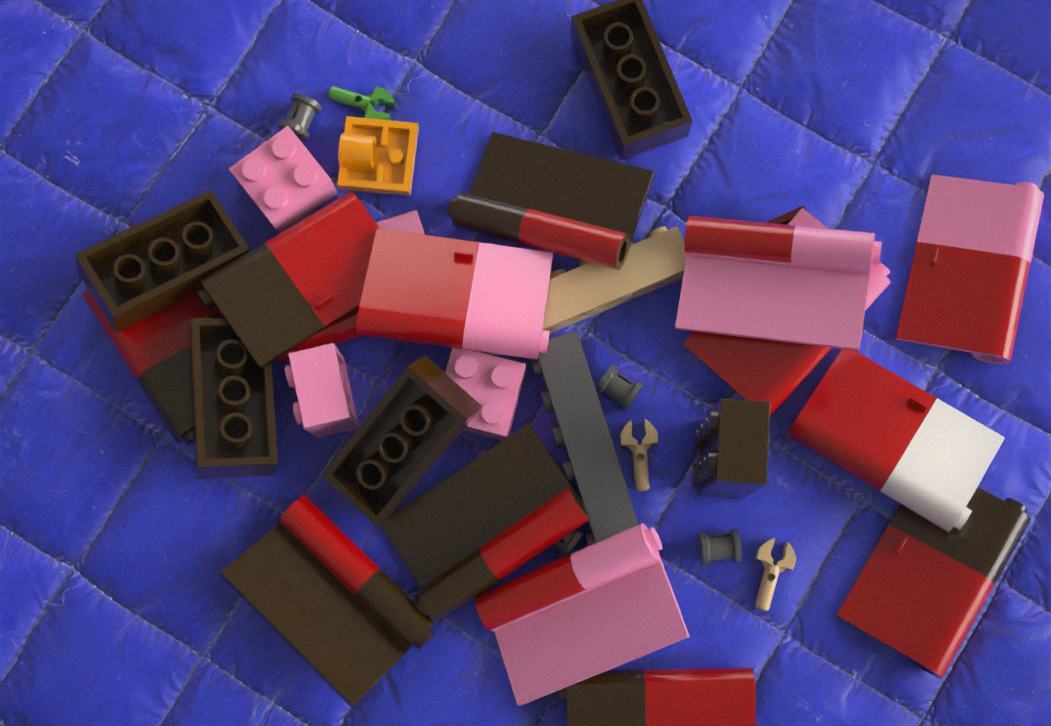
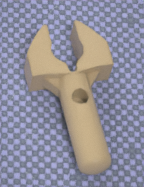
[619,419,658,491]
[755,538,796,611]

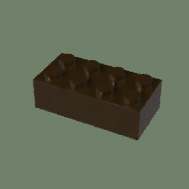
[570,0,693,160]
[75,190,250,333]
[189,318,278,479]
[321,356,483,527]
[692,398,771,499]

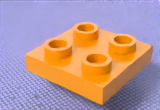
[337,116,419,196]

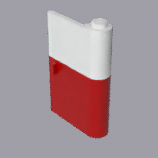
[787,349,1005,532]

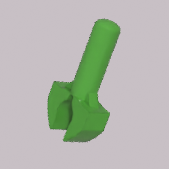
[328,86,396,120]

